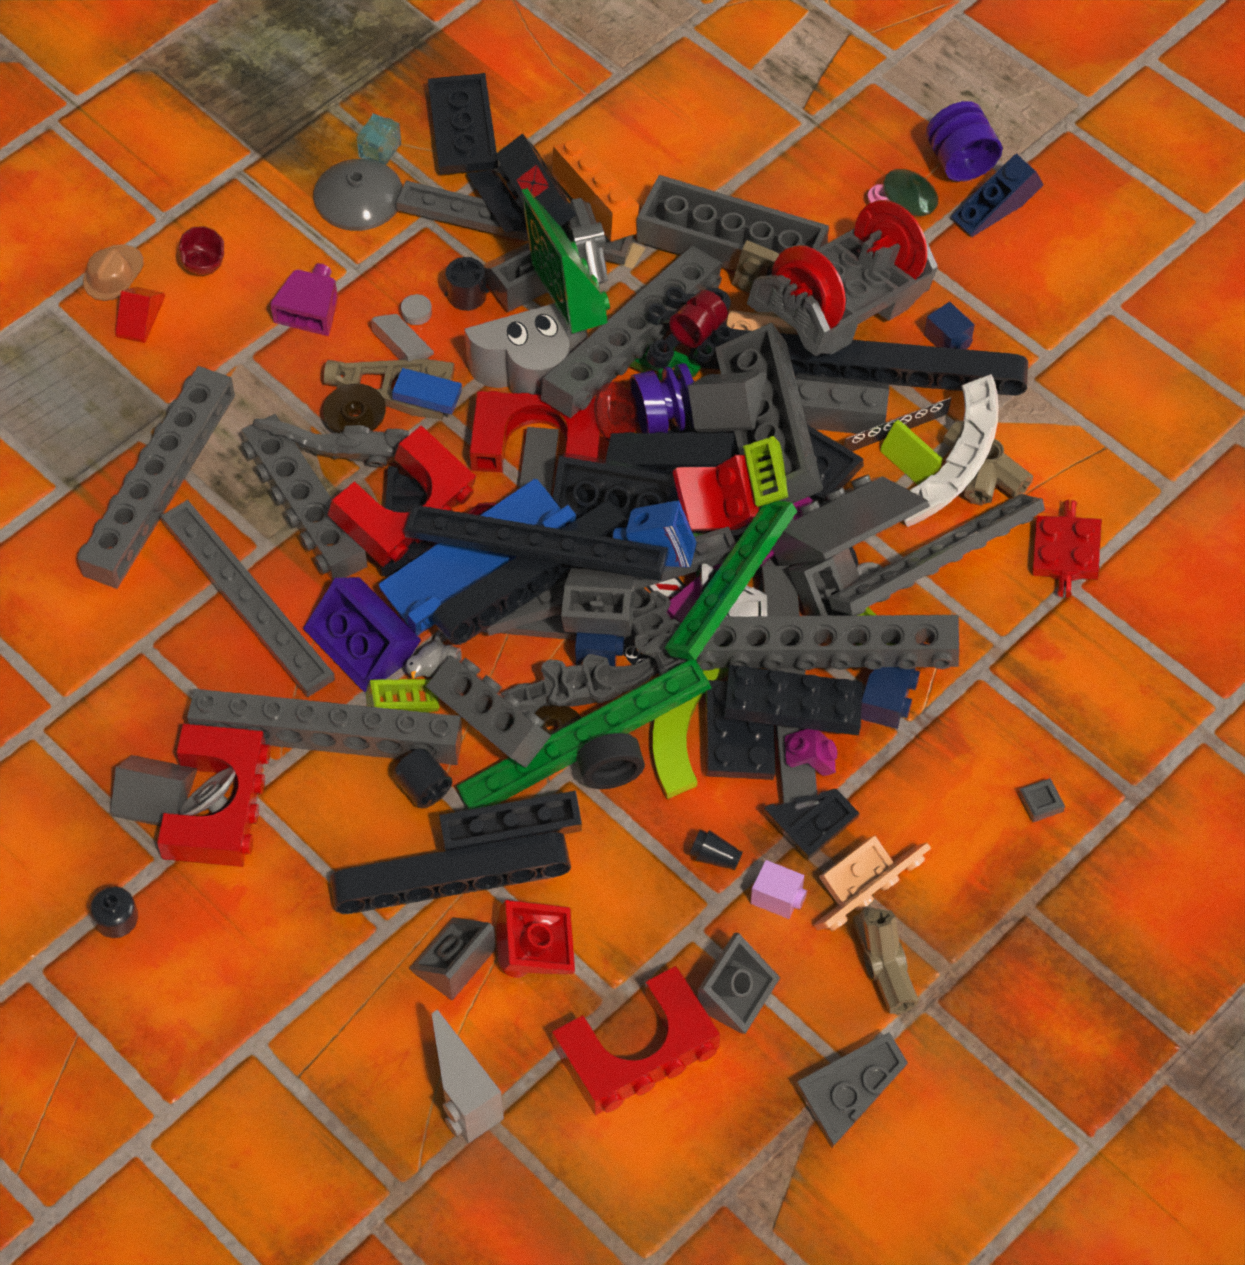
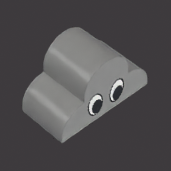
[464,303,587,395]

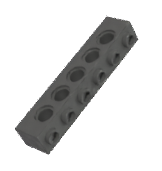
[240,414,368,582]

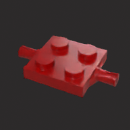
[1033,499,1102,598]

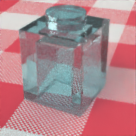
[357,113,401,165]

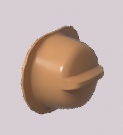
[83,244,144,301]

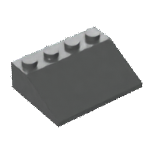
[772,474,930,566]

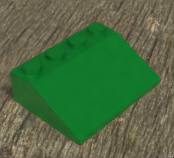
[521,188,610,334]

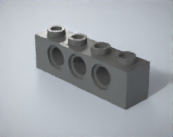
[426,655,551,768]

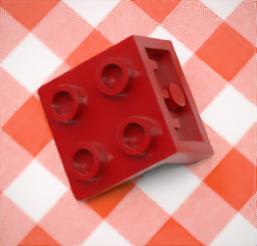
[673,455,759,531]

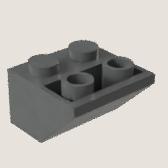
[483,242,547,312]
[788,548,861,616]
[561,568,637,636]

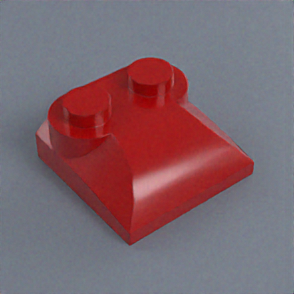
[496,900,575,978]

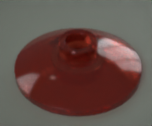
[594,381,638,441]

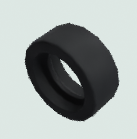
[577,733,645,789]

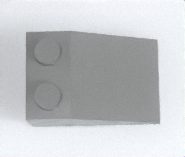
[432,1009,504,1144]

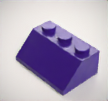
[303,577,421,692]

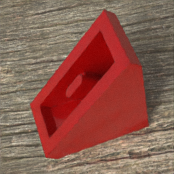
[115,287,166,343]

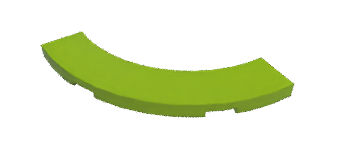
[653,644,729,799]

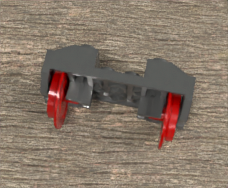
[747,200,938,356]

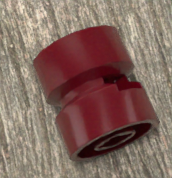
[669,290,728,348]

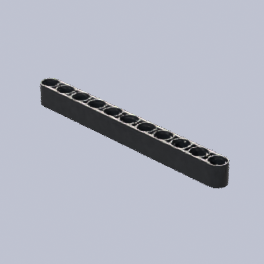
[689,329,1028,396]

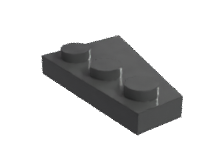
[795,1032,908,1148]

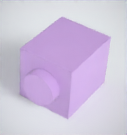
[751,860,807,919]

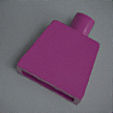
[271,263,338,336]

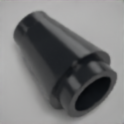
[689,829,743,871]

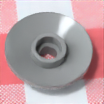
[180,768,236,816]

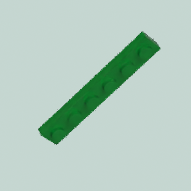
[665,501,797,660]

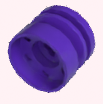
[925,101,1003,181]
[630,363,694,433]

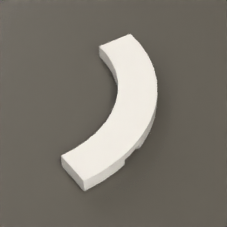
[904,374,999,527]

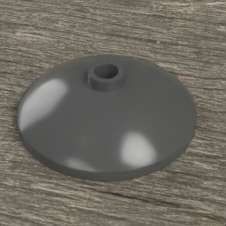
[314,159,403,231]

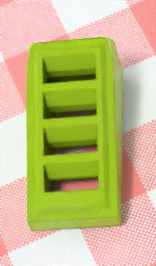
[743,436,788,507]
[366,679,440,713]

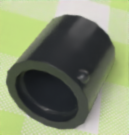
[445,257,489,311]
[393,749,453,809]

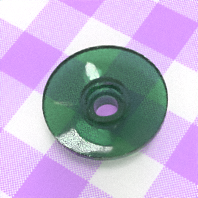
[883,169,939,216]

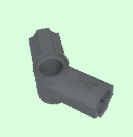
[567,198,608,283]

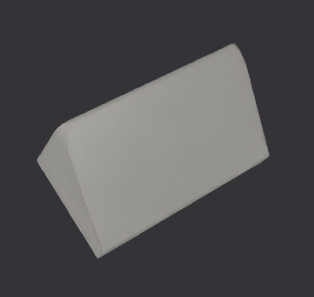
[371,314,434,362]

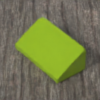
[880,420,942,485]

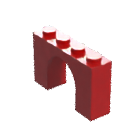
[470,391,603,473]
[327,425,477,567]
[157,724,271,867]
[552,966,720,1116]

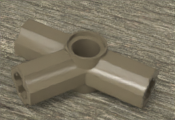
[943,420,1034,505]
[853,907,919,1015]

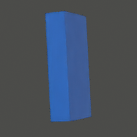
[392,368,462,415]

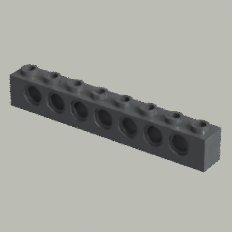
[541,245,722,418]
[77,366,235,589]
[696,615,959,671]
[187,689,463,765]

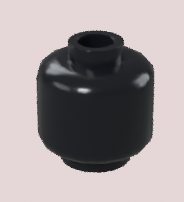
[90,886,138,938]

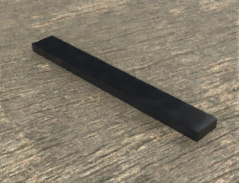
[404,504,669,581]

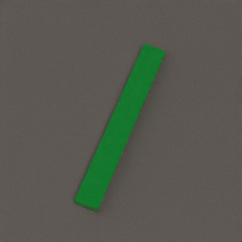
[456,660,711,810]

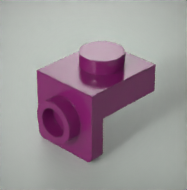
[785,729,838,776]

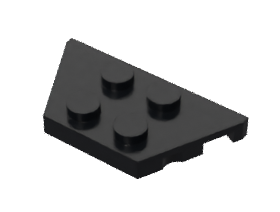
[381,466,438,576]

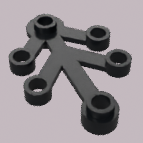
[646,287,733,368]

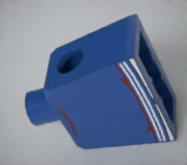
[613,501,697,567]

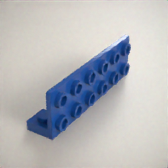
[379,479,576,636]

